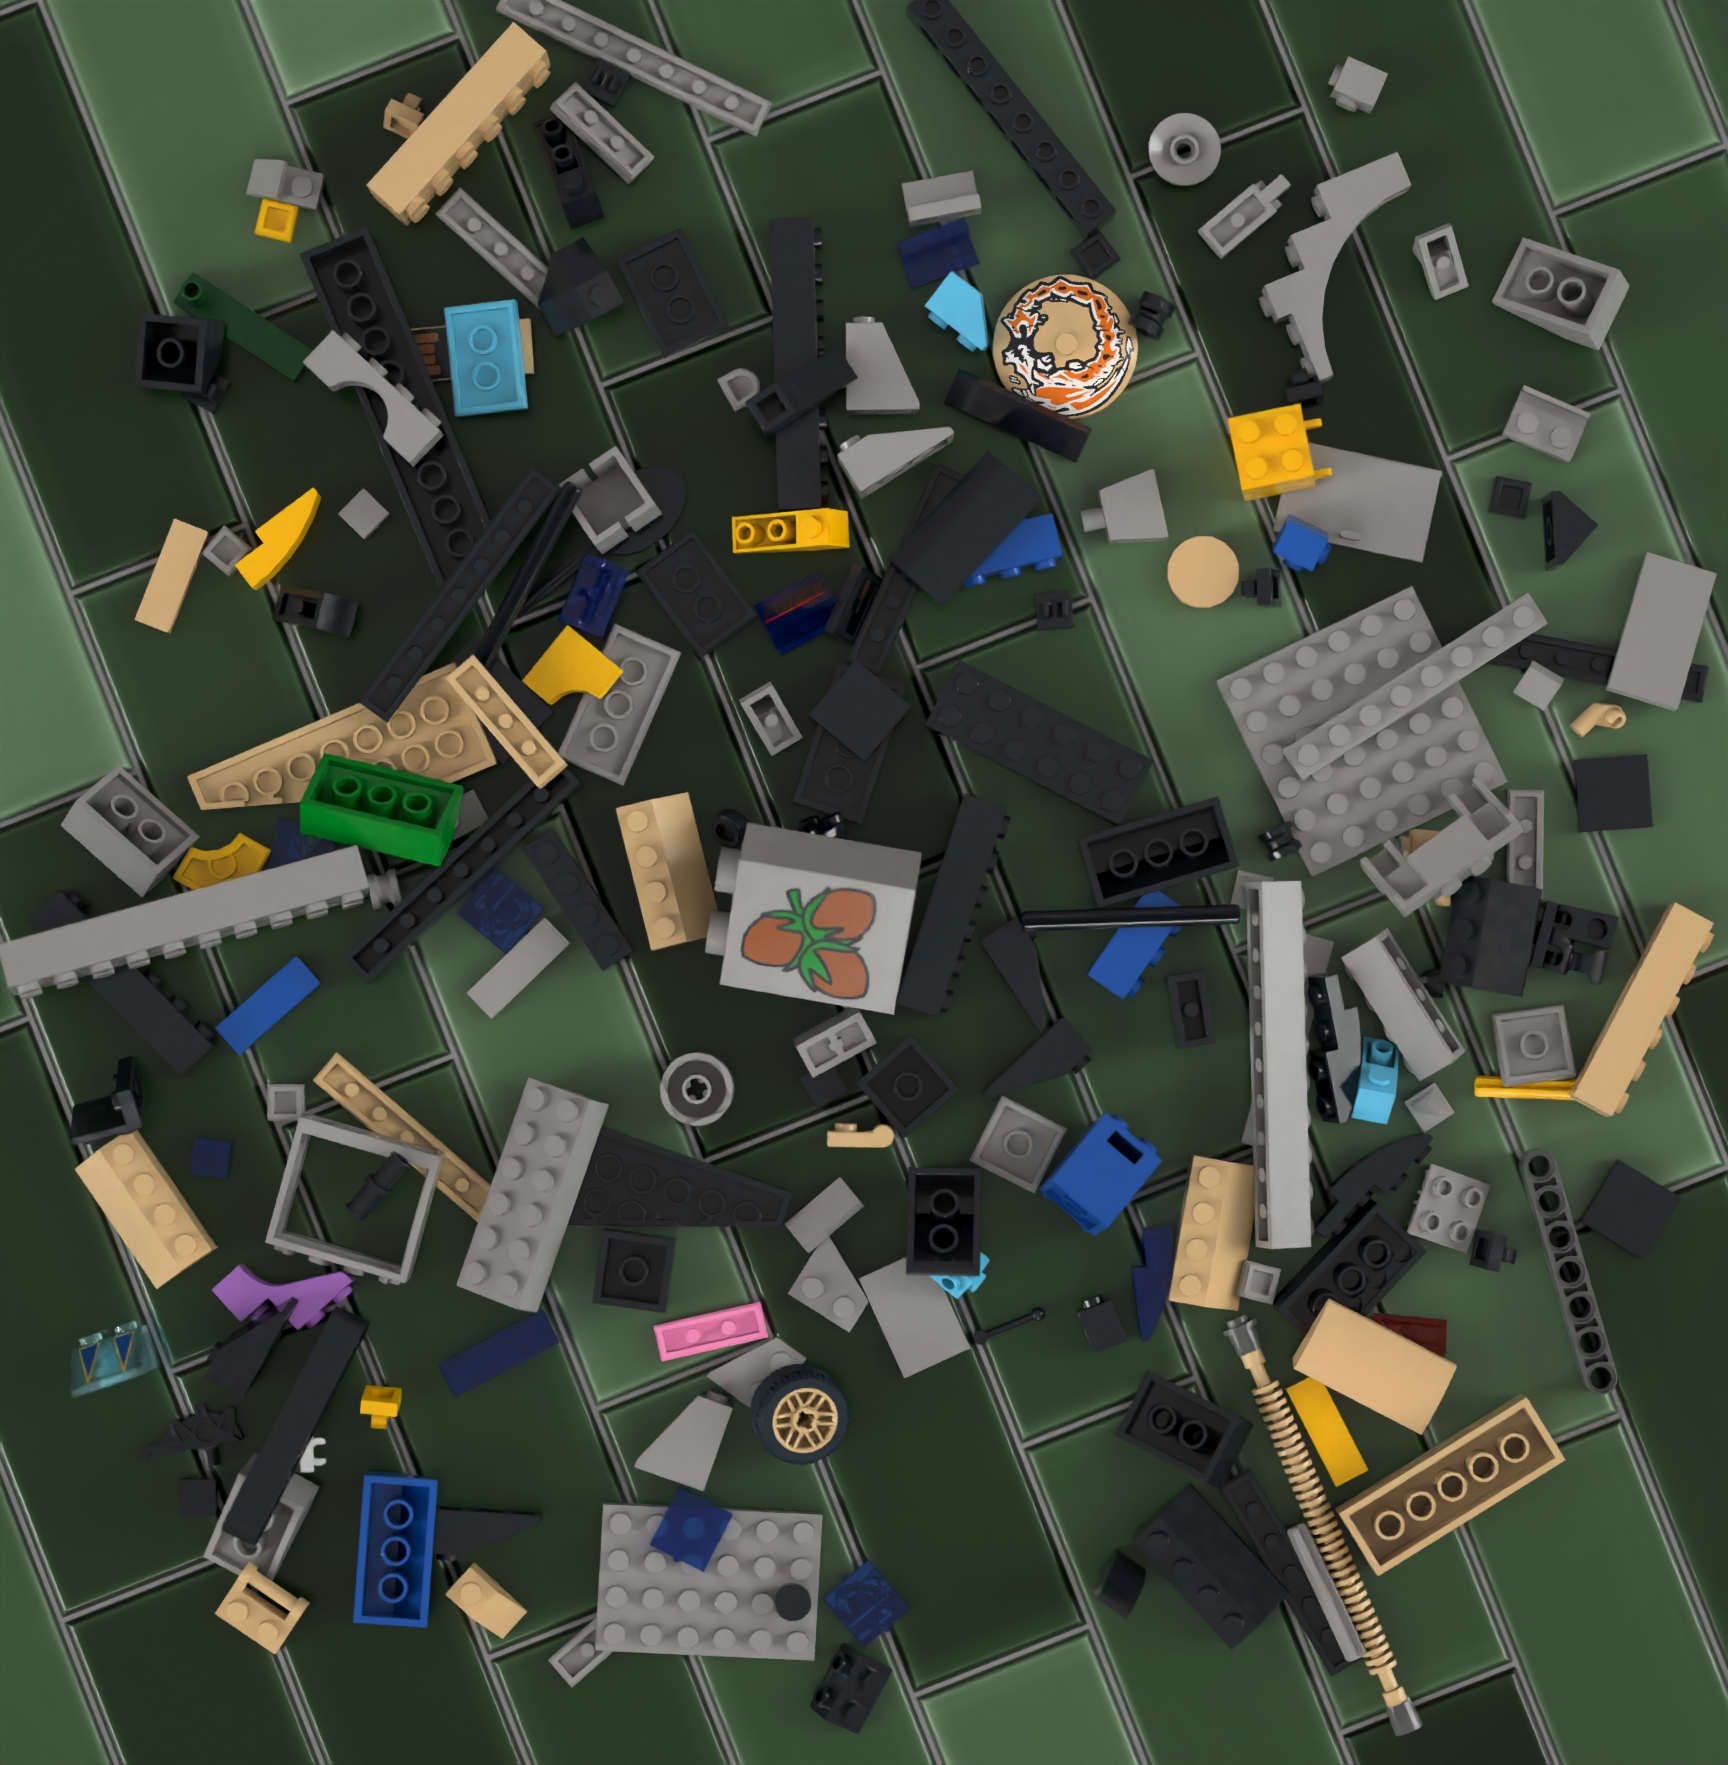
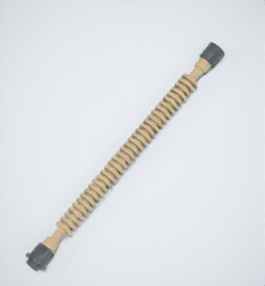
[1222,1313,1423,1736]

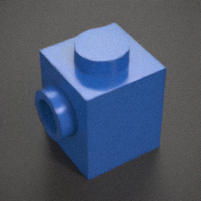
[1273,514,1331,572]

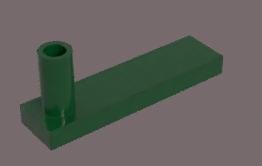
[173,272,313,383]

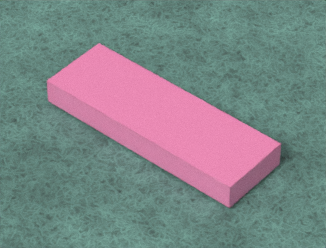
[654,1301,768,1362]

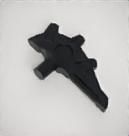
[137,1403,244,1468]

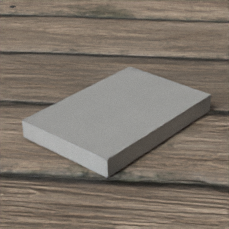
[859,1257,970,1378]

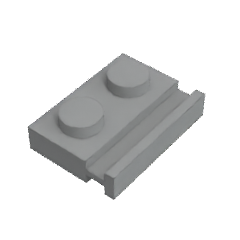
[1502,385,1590,463]

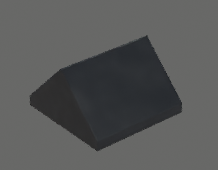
[1541,491,1598,571]

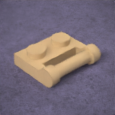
[827,1123,894,1147]
[215,1561,310,1654]

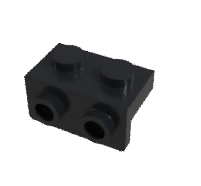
[810,1643,893,1734]

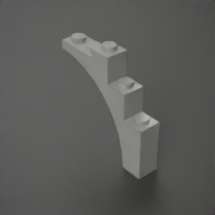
[1259,152,1411,383]

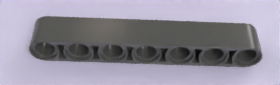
[1518,1149,1618,1395]

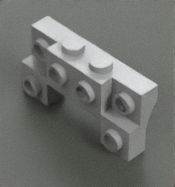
[1360,775,1523,918]

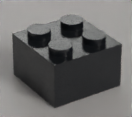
[856,1035,960,1138]
[592,1228,677,1313]

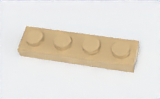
[445,655,568,789]

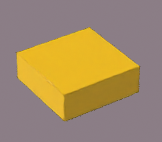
[255,198,300,243]

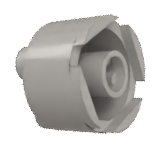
[660,1052,734,1126]

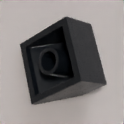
[134,313,225,393]

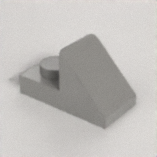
[246,159,326,212]
[1412,223,1469,300]
[739,682,803,756]

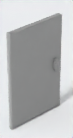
[1273,442,1443,563]

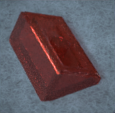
[1373,1313,1447,1358]

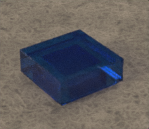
[190,1137,233,1178]

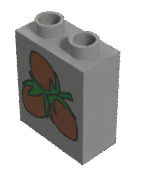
[705,823,922,1015]

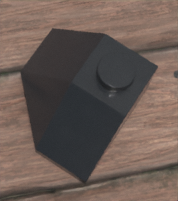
[537,237,624,337]

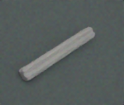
[1287,1523,1365,1662]

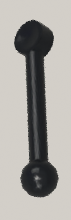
[973,1307,1045,1345]

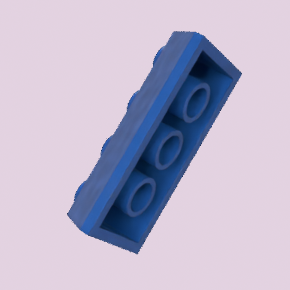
[353,1471,438,1628]

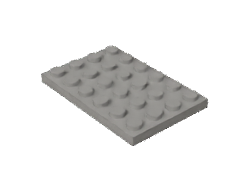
[595,1502,823,1661]

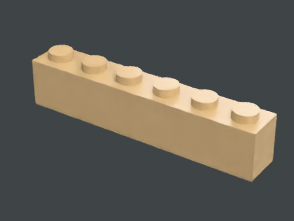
[1568,902,1714,1117]

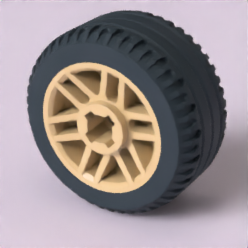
[750,1364,850,1465]

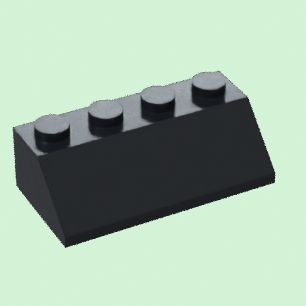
[1077,797,1239,909]
[1133,1483,1289,1650]

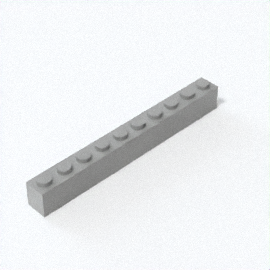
[1246,881,1314,1249]

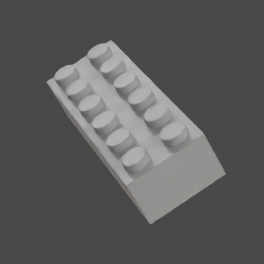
[456,1077,609,1312]

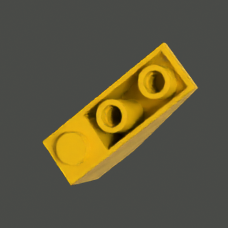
[732,508,849,554]

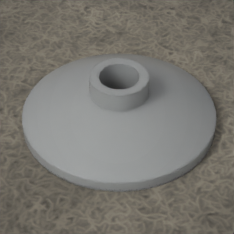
[1148,113,1221,186]

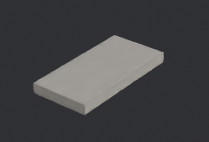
[1606,552,1717,711]
[558,623,682,786]

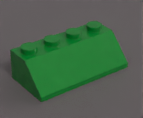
[300,753,464,867]

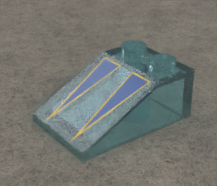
[70,1321,161,1398]

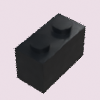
[1165,971,1215,1049]

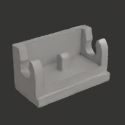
[792,1007,877,1078]

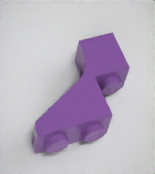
[212,1263,356,1330]

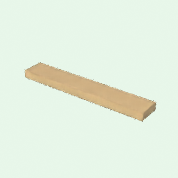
[313,1052,491,1222]

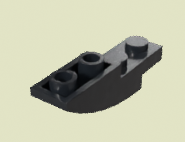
[1308,973,1361,1124]
[1314,1132,1433,1239]

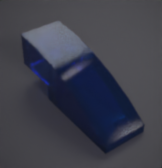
[1130,1225,1173,1341]
[438,1309,559,1397]

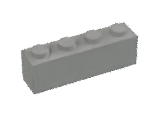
[1341,928,1465,1081]

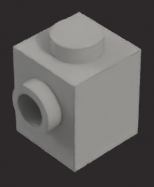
[1328,56,1388,114]

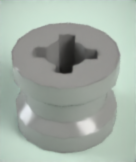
[366,868,402,910]

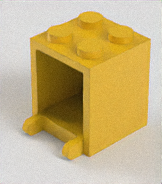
[1227,404,1332,502]

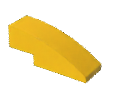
[235,488,322,591]

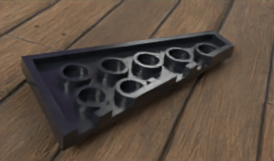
[568,1127,793,1227]

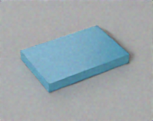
[444,299,528,417]

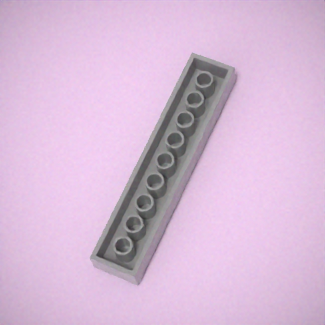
[0,845,369,999]

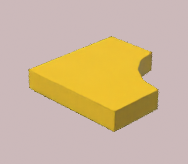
[522,625,624,705]
[173,833,273,890]

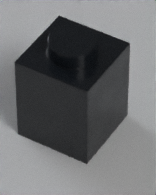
[1076,1294,1127,1354]

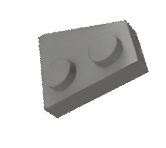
[788,1236,869,1333]
[707,1337,806,1408]

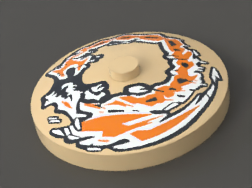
[992,275,1138,420]

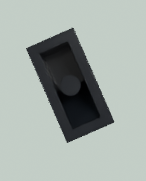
[272,585,358,638]

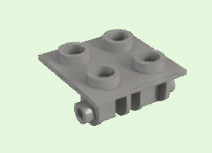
[1406,1164,1491,1254]

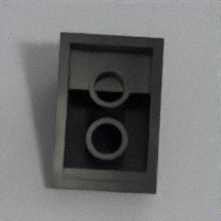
[906,1167,982,1276]
[1115,1371,1254,1490]

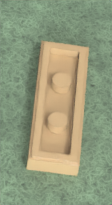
[135,519,210,634]

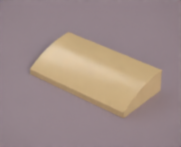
[1292,1298,1456,1435]

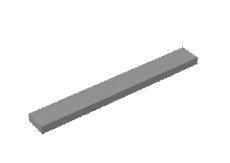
[496,0,772,137]

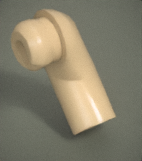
[1570,702,1626,738]

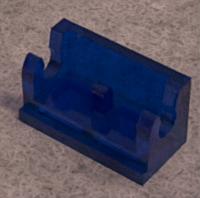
[558,554,630,637]

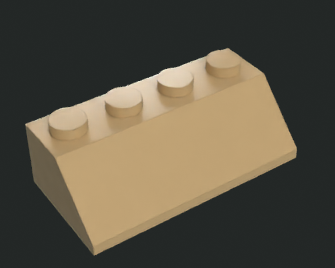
[616,792,718,951]
[75,1130,218,1289]
[1166,1154,1255,1311]

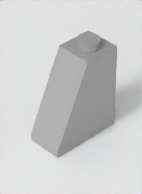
[846,316,919,415]
[634,1390,734,1491]

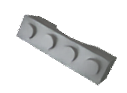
[303,330,443,467]

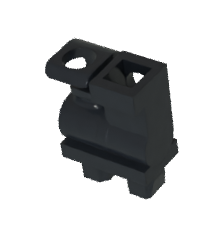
[1529,901,1619,985]

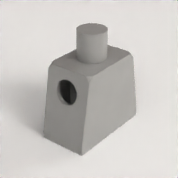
[1080,469,1169,543]

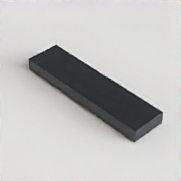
[944,368,1092,463]

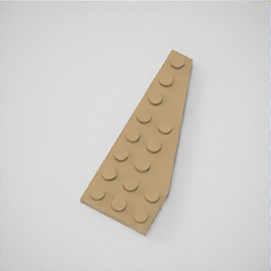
[187,663,498,810]

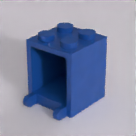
[1038,1113,1162,1236]

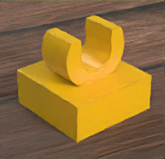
[360,1385,402,1430]

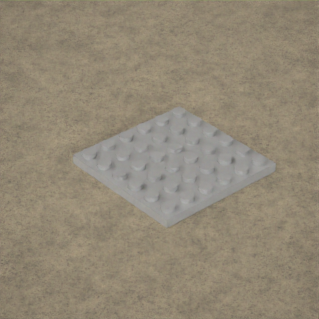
[1215,586,1508,878]

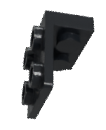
[70,1056,146,1145]

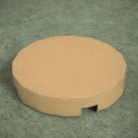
[1167,536,1239,609]

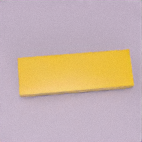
[1285,1376,1368,1487]

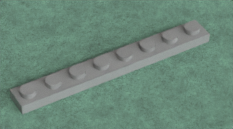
[1282,593,1548,781]

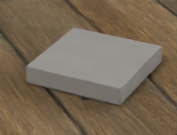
[1490,1005,1577,1088]
[969,1096,1067,1193]

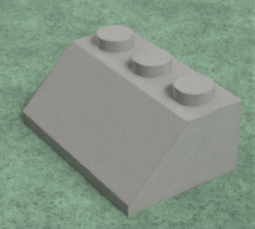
[61,765,200,897]

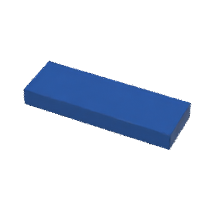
[215,956,322,1055]

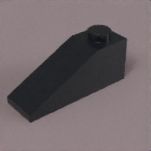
[979,917,1046,1032]
[982,1017,1092,1098]
[205,1297,299,1399]
[433,1505,543,1561]

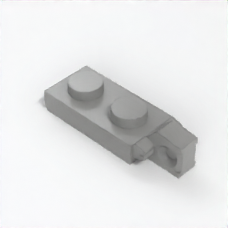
[1198,174,1291,259]

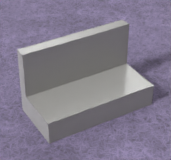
[902,170,982,227]

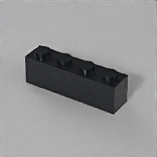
[522,829,635,971]

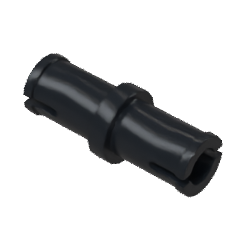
[345,1151,411,1221]

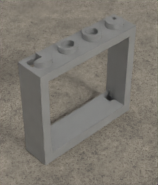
[265,1113,445,1285]

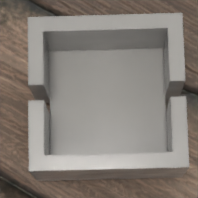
[559,446,662,554]

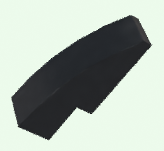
[1093,1548,1146,1620]

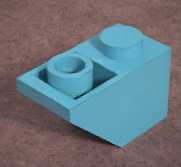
[925,271,989,352]
[1351,1036,1399,1124]

